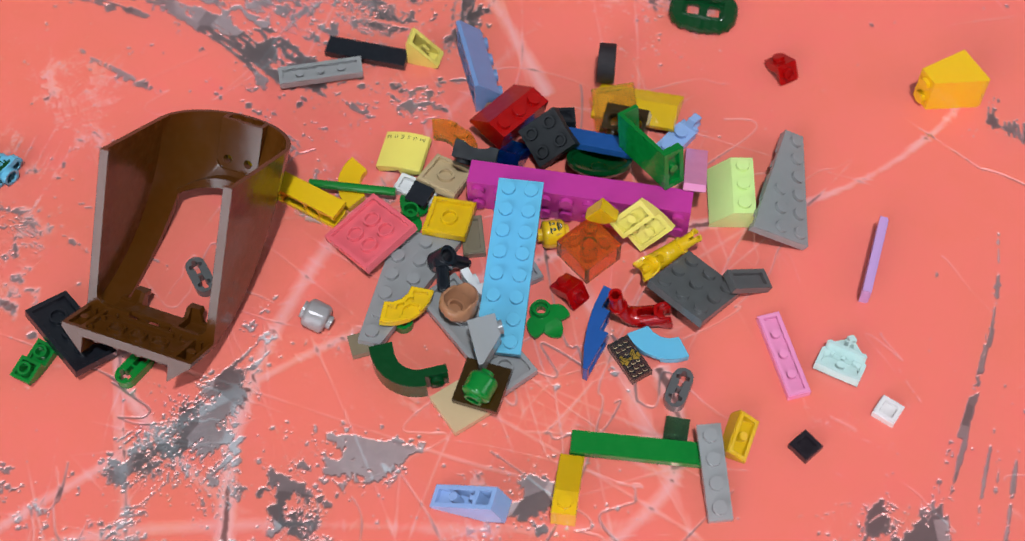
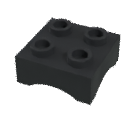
[518,107,580,168]
[451,138,501,165]

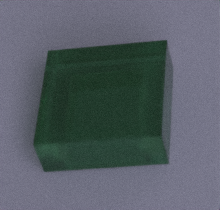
[663,416,690,441]

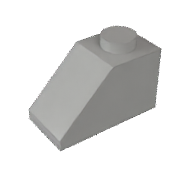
[467,313,504,370]

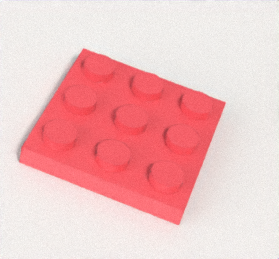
[325,193,418,274]

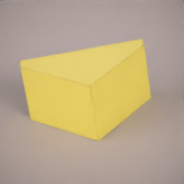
[405,28,444,69]

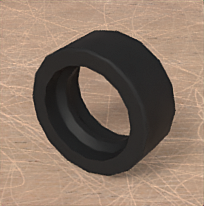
[597,42,617,84]

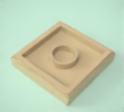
[416,154,470,199]
[429,379,491,436]

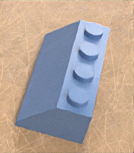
[456,20,503,112]

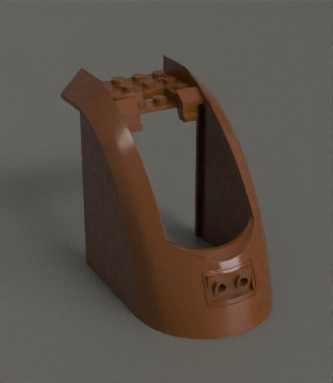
[61,109,291,382]

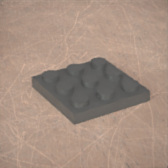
[647,251,740,328]

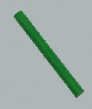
[309,179,397,196]

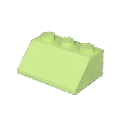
[707,157,756,228]

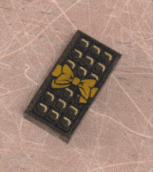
[607,335,653,385]

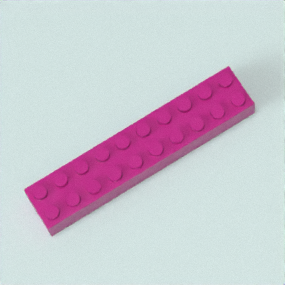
[467,160,694,237]

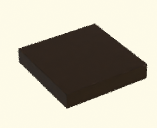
[452,357,513,415]

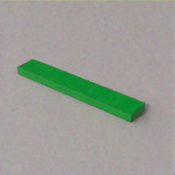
[570,430,701,468]

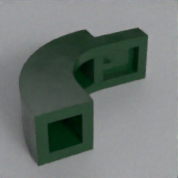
[369,342,449,397]

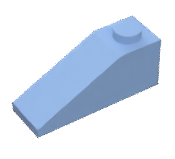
[429,484,512,523]

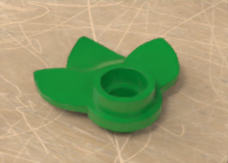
[527,299,570,339]

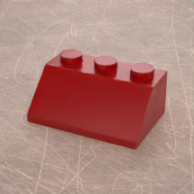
[469,84,548,150]

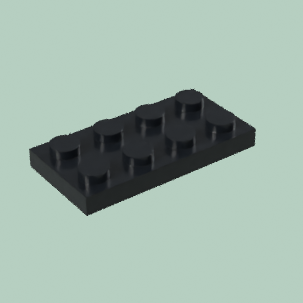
[25,291,117,377]

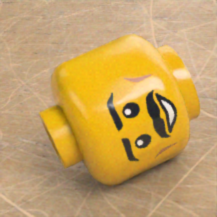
[537,219,570,249]

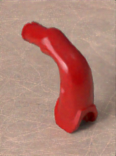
[608,288,673,329]

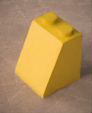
[913,50,991,110]

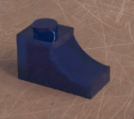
[497,140,531,167]

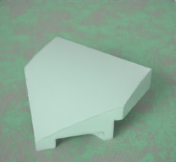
[813,335,867,387]

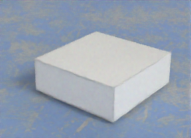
[871,395,905,428]

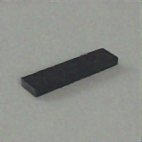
[325,36,407,71]

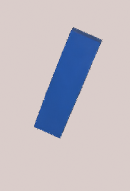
[582,286,612,381]

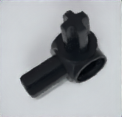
[427,245,472,291]

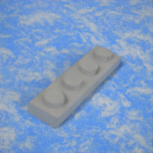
[278,56,364,89]
[696,423,734,524]

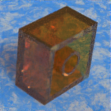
[557,219,621,284]

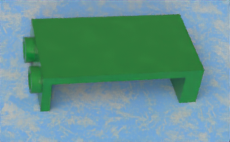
[617,104,684,190]

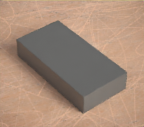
[723,269,772,294]

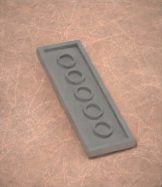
[426,273,538,397]

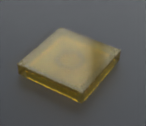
[591,82,637,132]

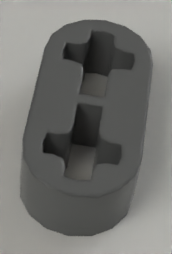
[185,257,213,297]
[664,368,694,412]

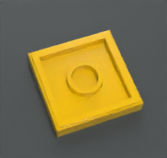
[422,196,477,242]

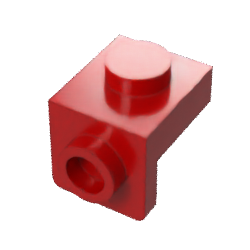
[765,53,798,86]
[550,273,590,310]

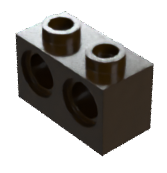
[601,102,652,136]

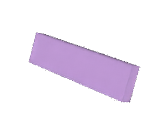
[858,216,889,303]

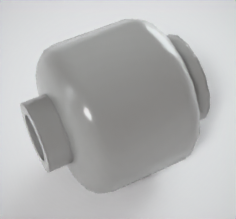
[298,299,335,333]

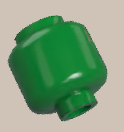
[462,368,498,406]

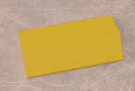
[591,83,684,132]

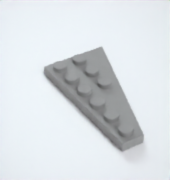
[748,130,808,251]
[358,232,461,346]

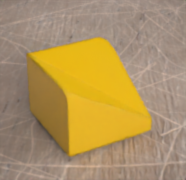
[585,198,619,224]

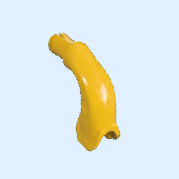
[632,228,702,282]

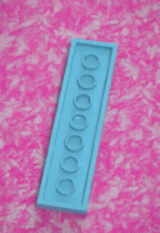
[474,178,544,358]

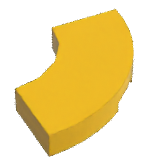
[338,157,367,212]
[379,286,434,326]

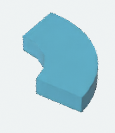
[627,326,689,363]

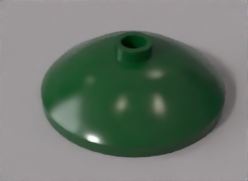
[567,149,632,179]

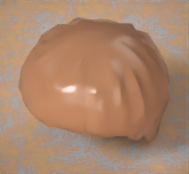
[439,282,479,323]

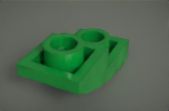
[9,338,57,385]

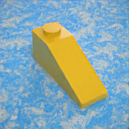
[551,453,584,527]

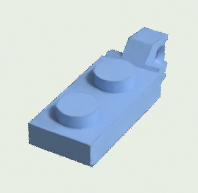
[656,113,702,150]

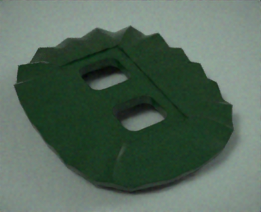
[668,0,738,35]

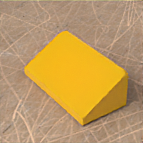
[723,410,759,464]

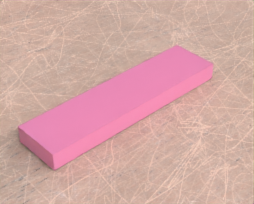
[683,148,708,193]
[756,311,811,401]

